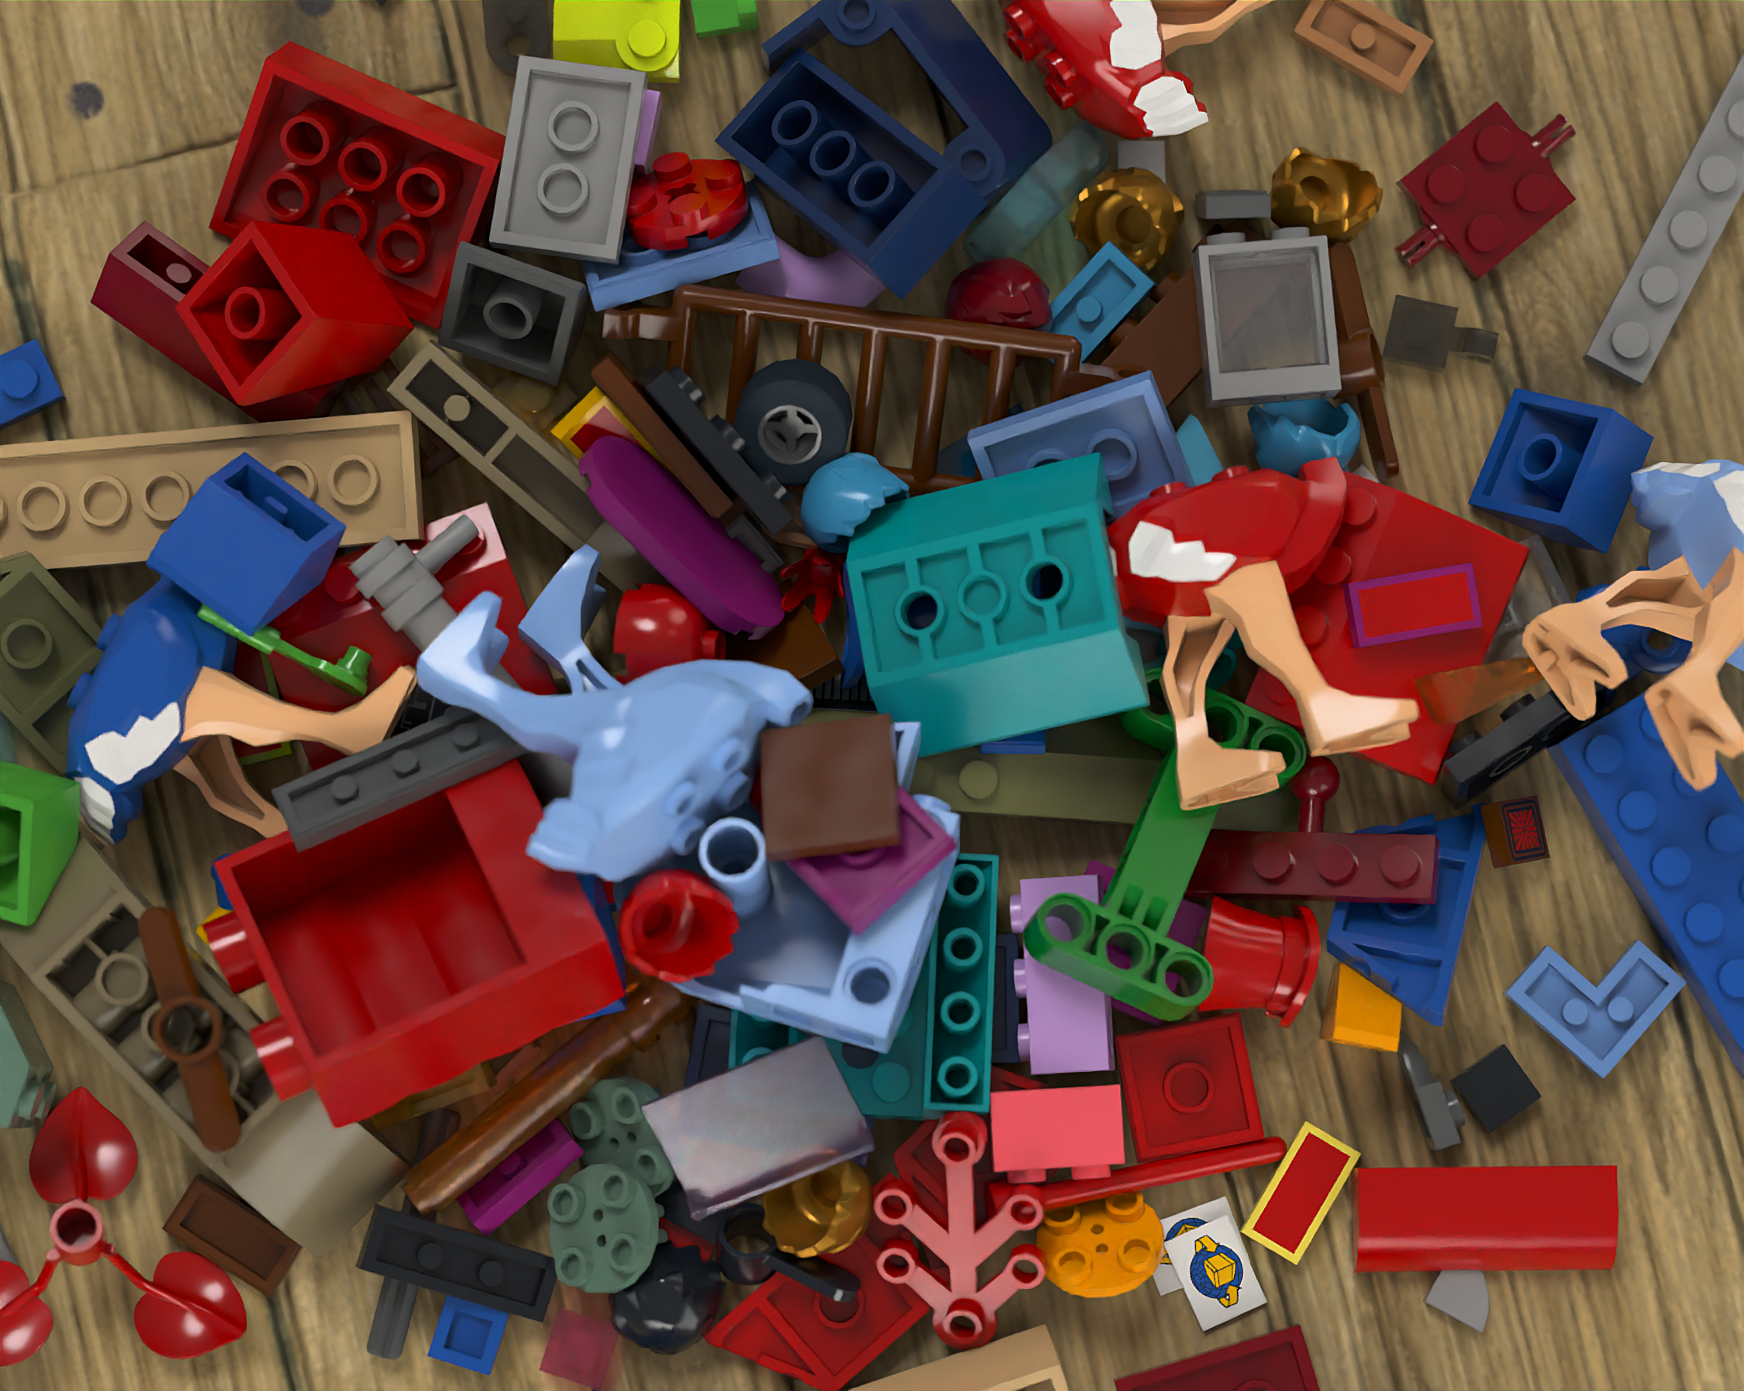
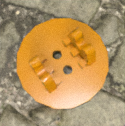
[1036,1191,1164,1298]

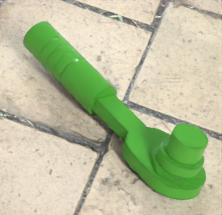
[196,603,373,697]

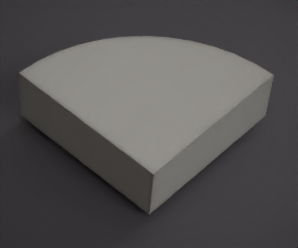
[1423,1270,1489,1333]

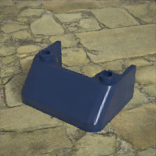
[761,0,1053,225]

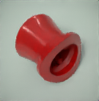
[1196,895,1320,1029]

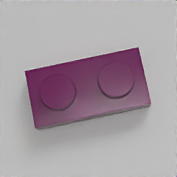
[447,1103,585,1237]

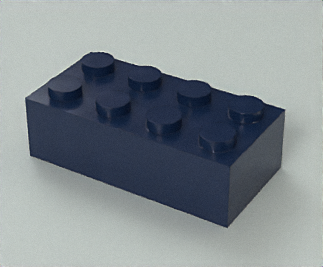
[714,46,988,300]

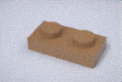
[1291,0,1434,100]

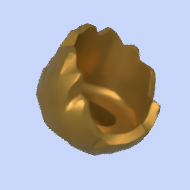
[1269,146,1383,245]
[1068,167,1185,273]
[761,1143,874,1257]

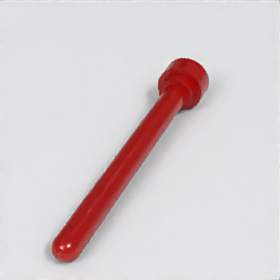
[984,1136,1288,1230]

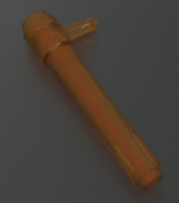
[400,961,700,1217]

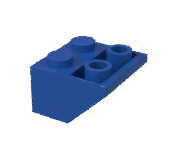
[147,452,347,637]

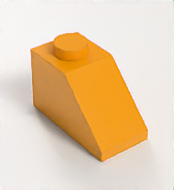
[1319,963,1402,1052]

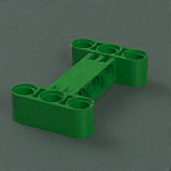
[1023,667,1307,1021]

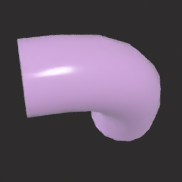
[734,234,886,308]

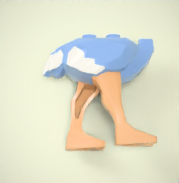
[1522,459,1744,791]

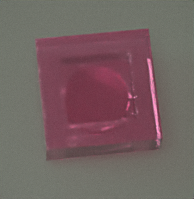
[539,1307,619,1390]

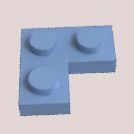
[1503,940,1687,1079]

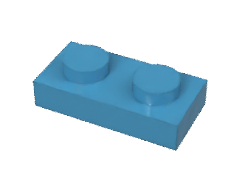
[1048,241,1158,364]

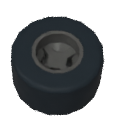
[733,358,853,486]

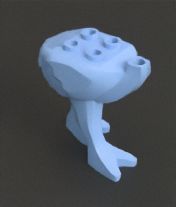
[416,544,812,881]

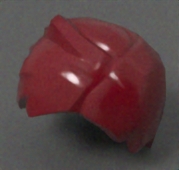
[944,257,1053,368]

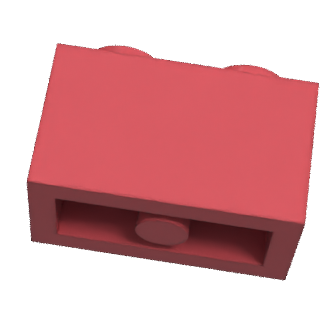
[988,1084,1125,1183]

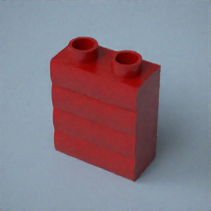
[202,758,625,1129]

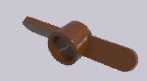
[1328,242,1399,480]
[138,906,241,1153]

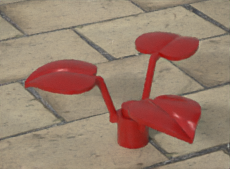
[0,1086,247,1367]

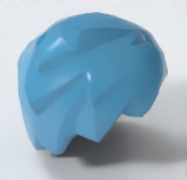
[1247,399,1361,480]
[801,452,910,554]

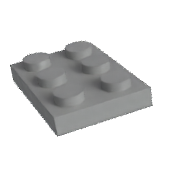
[489,55,648,265]

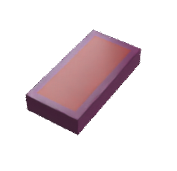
[1342,563,1483,648]

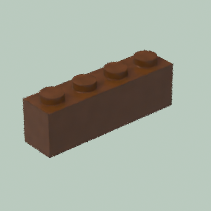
[1086,218,1294,410]

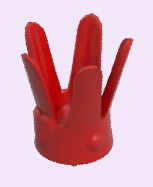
[780,544,847,624]

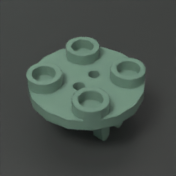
[568,1075,685,1198]
[547,1164,668,1293]

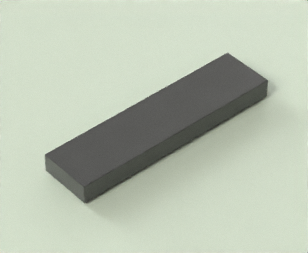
[272,685,531,852]

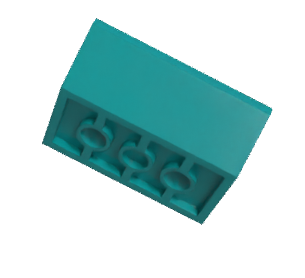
[846,452,1150,759]
[727,853,999,1120]

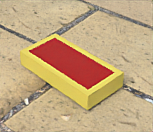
[1240,1121,1361,1265]

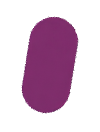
[578,436,785,640]

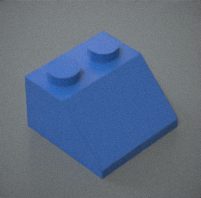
[1468,388,1654,554]

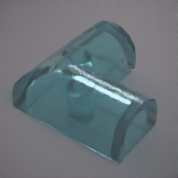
[963,120,1108,262]

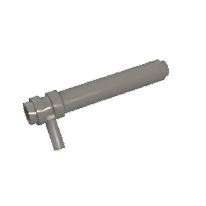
[349,514,574,802]

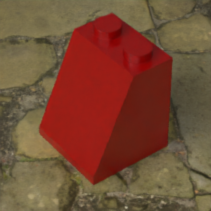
[175,220,415,406]

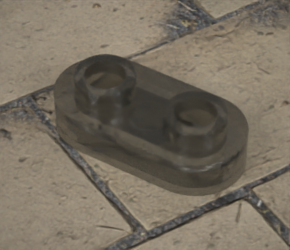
[482,0,551,77]

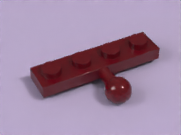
[1183,754,1440,904]

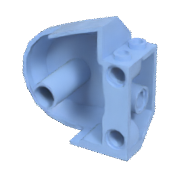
[613,722,960,1054]

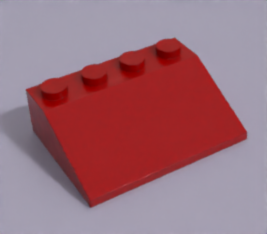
[209,41,506,330]
[1244,470,1531,786]
[266,502,560,772]

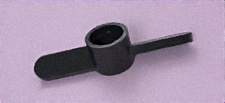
[654,1179,861,1302]

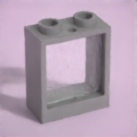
[1192,227,1342,409]

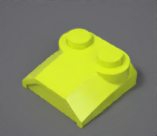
[553,0,682,83]

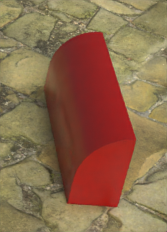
[1351,1165,1618,1273]

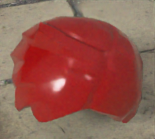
[618,868,740,983]

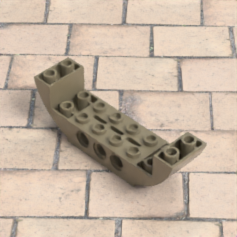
[0,819,412,1258]

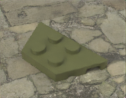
[0,551,104,776]

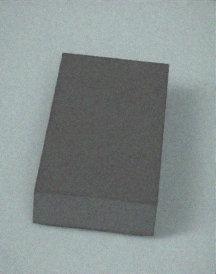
[1195,189,1271,219]

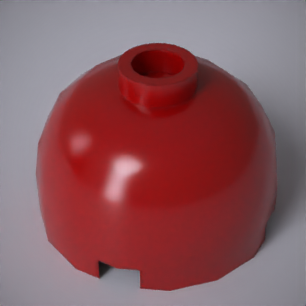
[614,582,726,686]

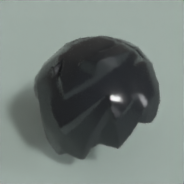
[608,1240,726,1356]

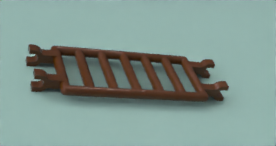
[602,284,1144,496]

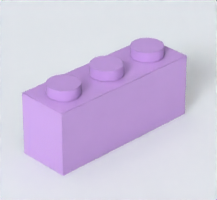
[1010,875,1115,1075]

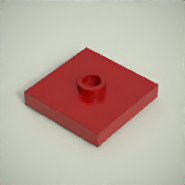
[1113,1012,1265,1163]

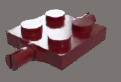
[1394,101,1576,281]

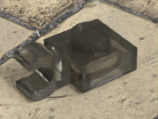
[1381,294,1499,373]

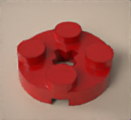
[625,152,749,250]

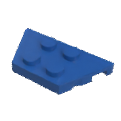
[1326,803,1488,1027]

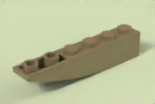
[386,339,672,593]

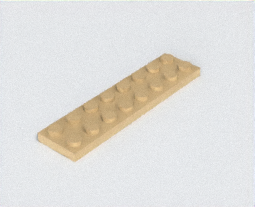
[0,410,425,572]

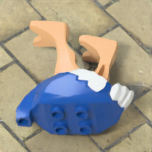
[66,532,418,847]

